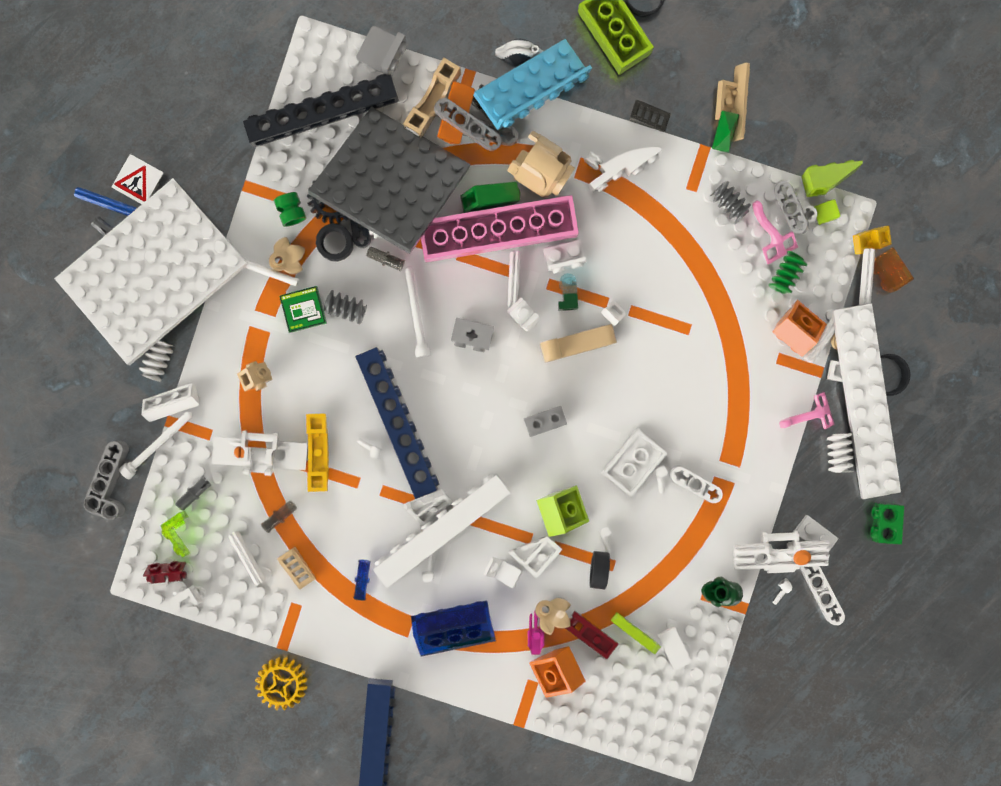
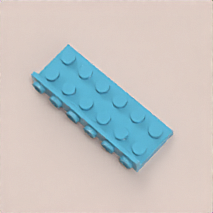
[473,39,592,130]

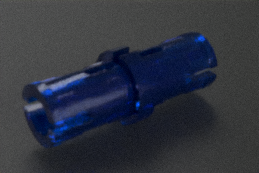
[353,559,371,600]

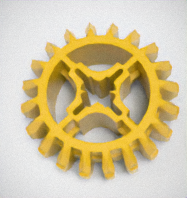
[255,657,308,710]

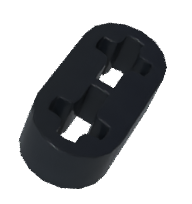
[350,219,371,248]

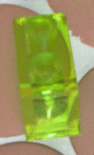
[160,511,190,557]

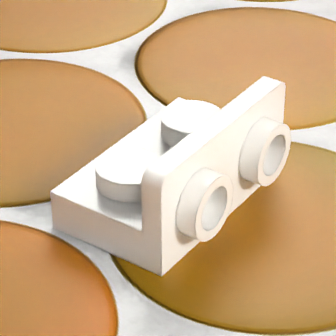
[543,239,587,274]
[794,515,839,556]

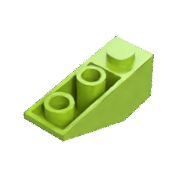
[801,160,863,197]

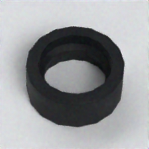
[316,223,354,262]
[590,551,610,590]

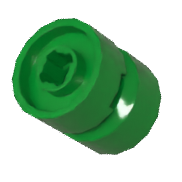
[273,192,307,227]

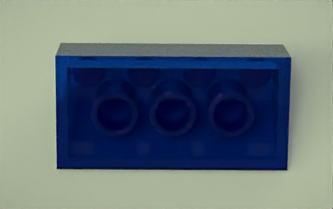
[411,600,496,657]

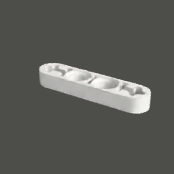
[800,566,845,625]

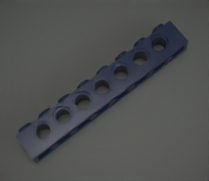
[355,347,440,499]

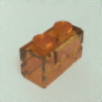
[874,247,914,293]

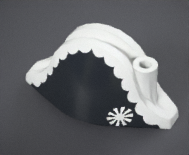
[495,38,543,67]

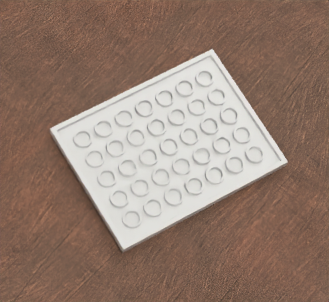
[54,178,248,365]

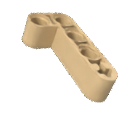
[540,324,617,363]

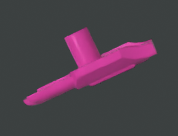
[528,611,544,655]

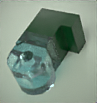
[558,273,578,311]

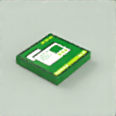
[279,286,327,333]

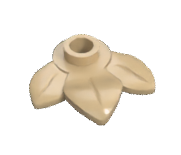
[269,237,305,274]
[535,598,571,635]

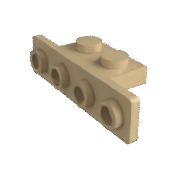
[715,63,750,142]

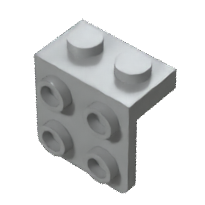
[356,26,408,75]

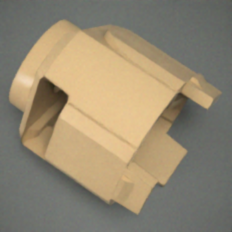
[507,131,575,198]

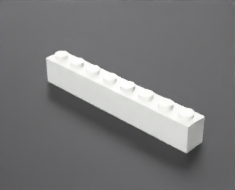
[373,474,511,588]

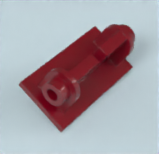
[143,561,187,584]

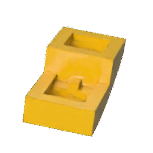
[853,226,892,254]

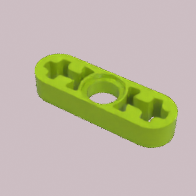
[611,612,661,654]

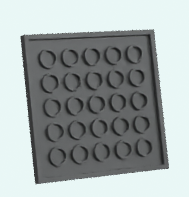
[308,106,470,254]

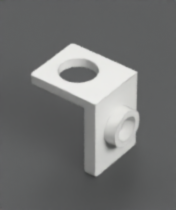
[484,557,522,588]

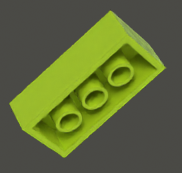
[578,0,654,75]

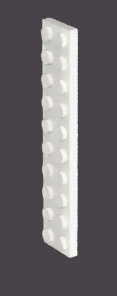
[831,303,901,499]

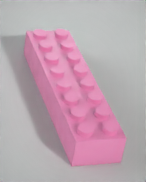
[421,195,579,263]

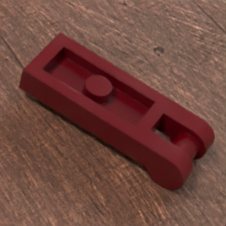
[565,611,618,659]

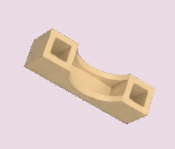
[403,57,461,138]

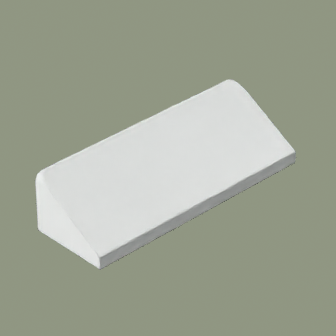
[141,383,199,422]

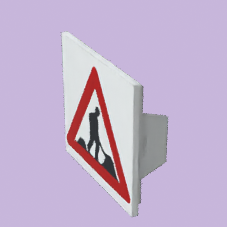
[112,154,164,204]

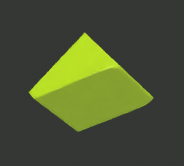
[813,199,841,225]

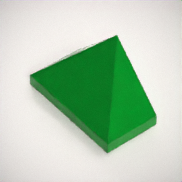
[712,111,739,153]

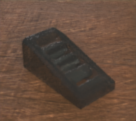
[629,100,671,132]

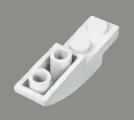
[589,147,661,193]

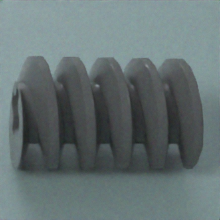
[709,181,751,224]
[324,290,367,324]

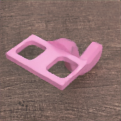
[752,200,798,265]
[779,392,835,429]

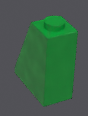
[460,182,521,213]

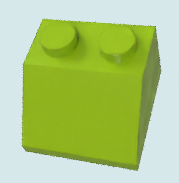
[536,485,590,537]

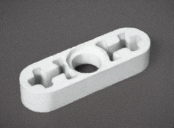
[670,466,723,503]

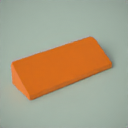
[437,81,475,144]

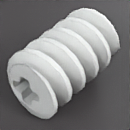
[139,340,174,382]
[827,433,854,473]

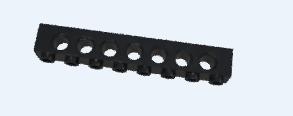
[243,74,399,147]

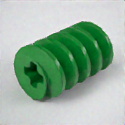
[768,251,808,294]

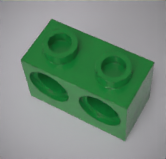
[870,503,904,544]

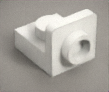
[507,298,541,331]

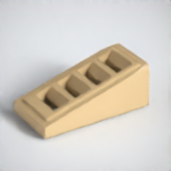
[277,547,316,589]

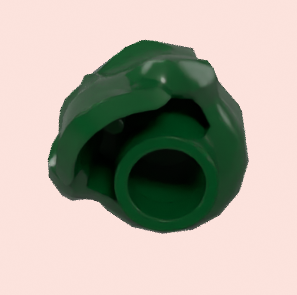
[701,576,743,607]

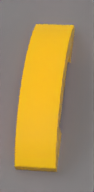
[306,414,329,492]

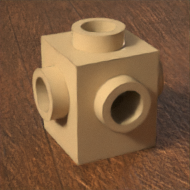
[237,361,273,391]

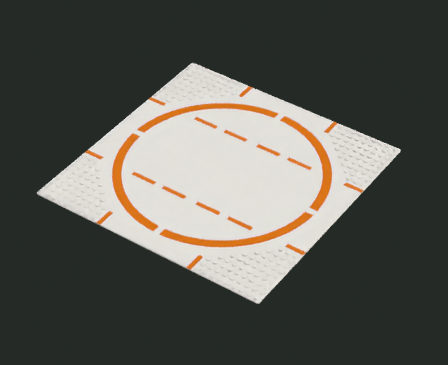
[110,16,877,782]

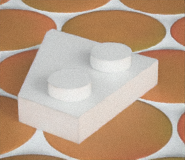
[403,489,453,526]
[509,536,562,578]

